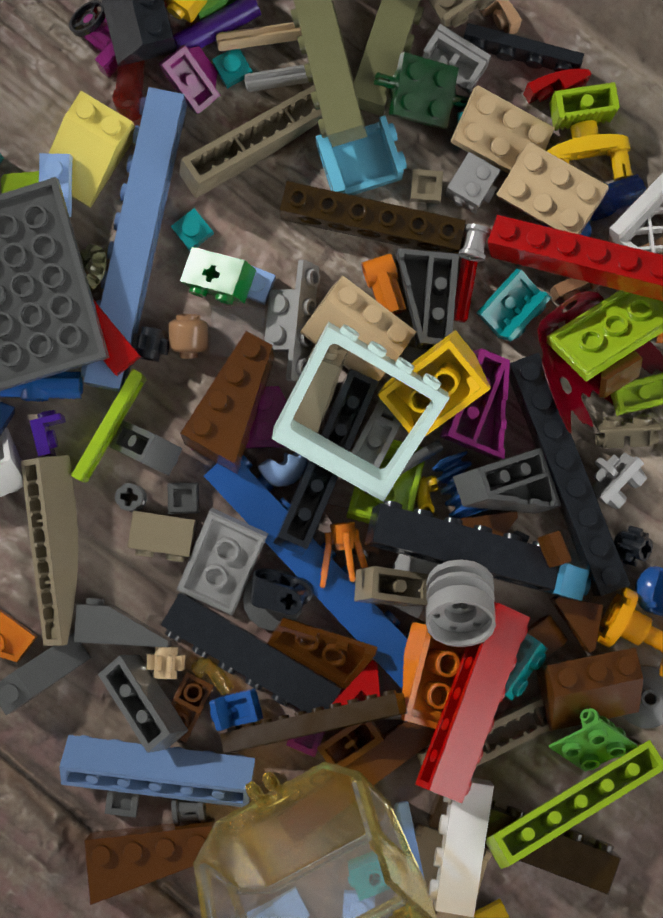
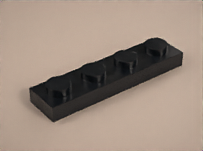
[464,23,585,72]

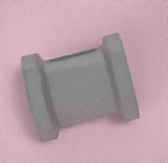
[458,224,491,262]

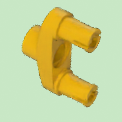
[547,120,633,182]

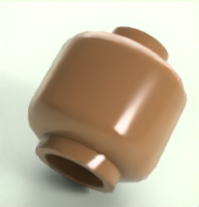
[169,314,208,359]

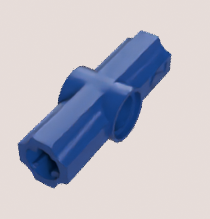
[0,372,84,402]

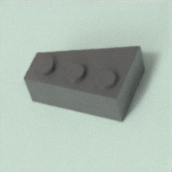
[453,447,561,514]

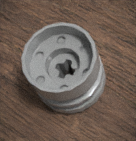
[426,559,496,647]

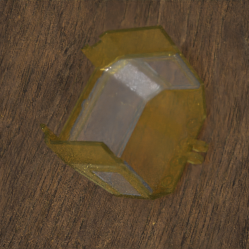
[193,762,437,918]

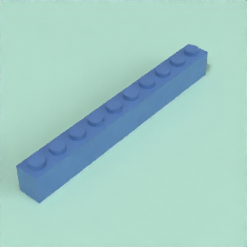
[81,87,187,392]

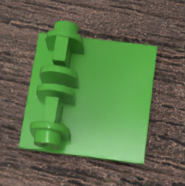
[549,708,637,772]

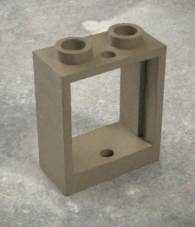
[293,335,348,433]

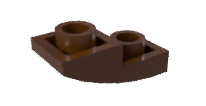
[171,672,214,743]

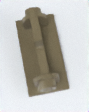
[593,415,662,449]

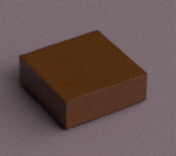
[537,530,571,568]

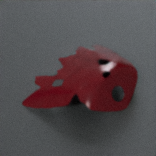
[537,291,663,434]

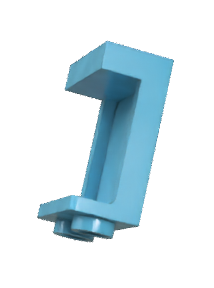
[316,115,407,195]

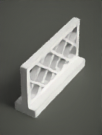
[608,173,663,253]

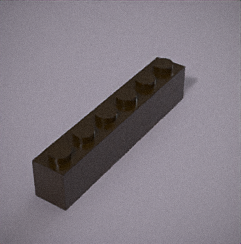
[427,793,621,895]

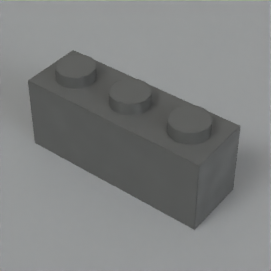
[98,655,189,753]

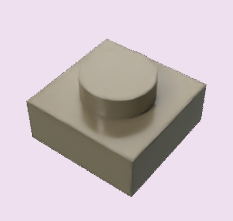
[410,169,443,204]

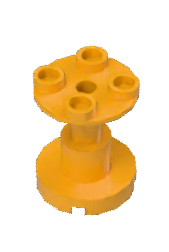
[597,587,663,677]

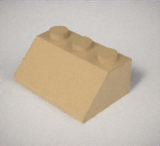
[300,275,417,381]

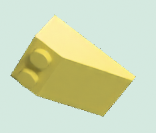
[49,91,135,208]

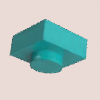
[212,49,252,89]
[171,208,214,251]

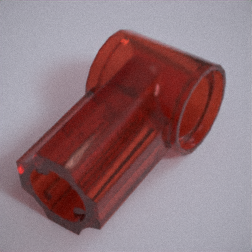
[112,60,146,122]

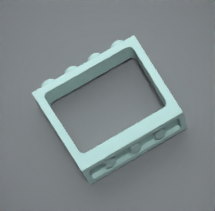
[272,321,450,501]

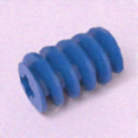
[432,451,487,519]

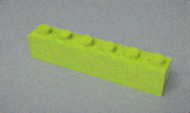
[485,740,663,869]

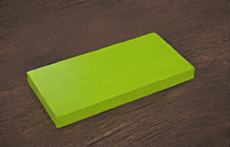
[547,290,663,381]

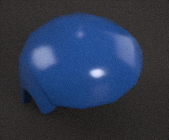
[635,566,663,616]

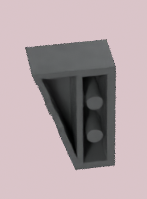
[396,248,459,350]

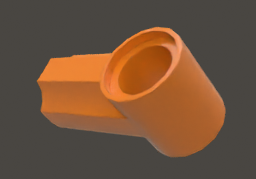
[361,253,406,315]

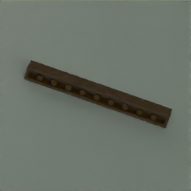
[220,690,407,753]

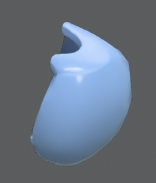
[257,452,308,487]

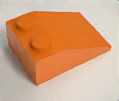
[401,622,466,729]

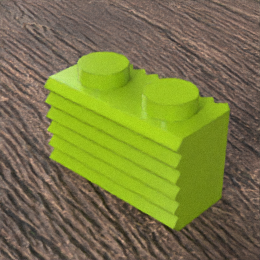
[549,82,620,131]

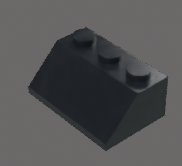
[102,0,177,67]

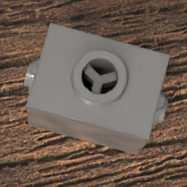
[445,152,500,214]

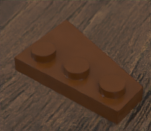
[267,617,378,689]

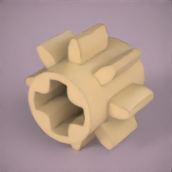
[146,646,185,679]

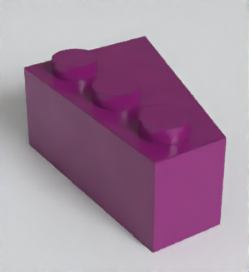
[440,348,510,460]

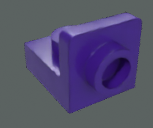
[30,410,66,457]

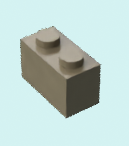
[127,511,198,562]

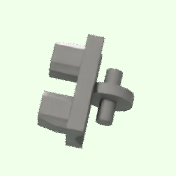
[592,453,647,509]

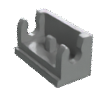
[422,24,491,93]

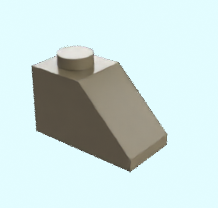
[354,566,429,606]

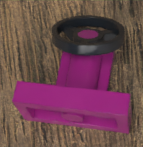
[69,0,118,78]

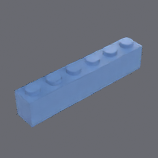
[59,735,255,808]

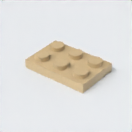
[450,85,555,174]
[496,142,609,235]

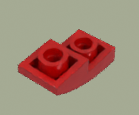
[523,69,592,104]

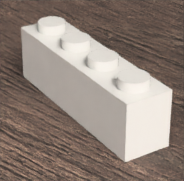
[428,778,494,917]

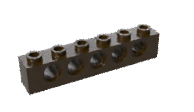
[280,181,466,254]

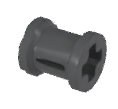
[115,483,147,512]
[171,799,207,826]

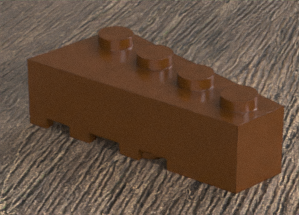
[180,331,275,474]
[84,818,218,905]

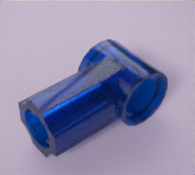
[590,174,646,221]

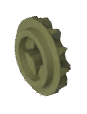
[80,244,106,291]

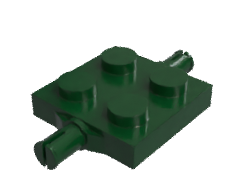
[374,52,470,129]

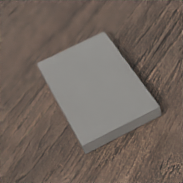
[177,508,269,615]

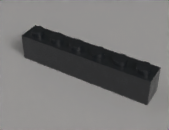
[273,369,379,556]
[364,501,559,592]
[161,593,342,713]

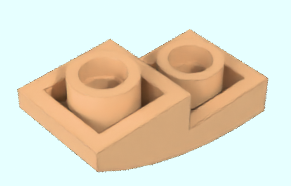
[477,0,522,34]

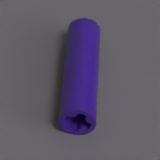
[173,0,262,49]

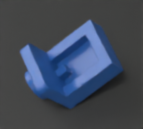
[209,688,263,731]

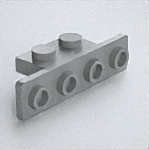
[264,260,320,383]

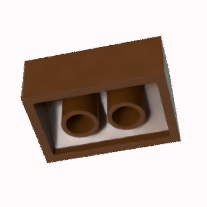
[536,647,644,731]

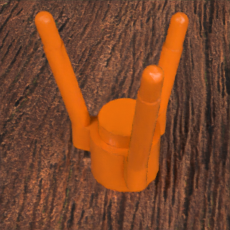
[320,522,368,588]

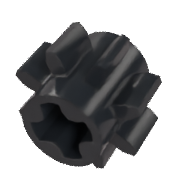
[131,327,169,362]
[614,526,653,566]

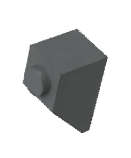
[110,420,183,476]

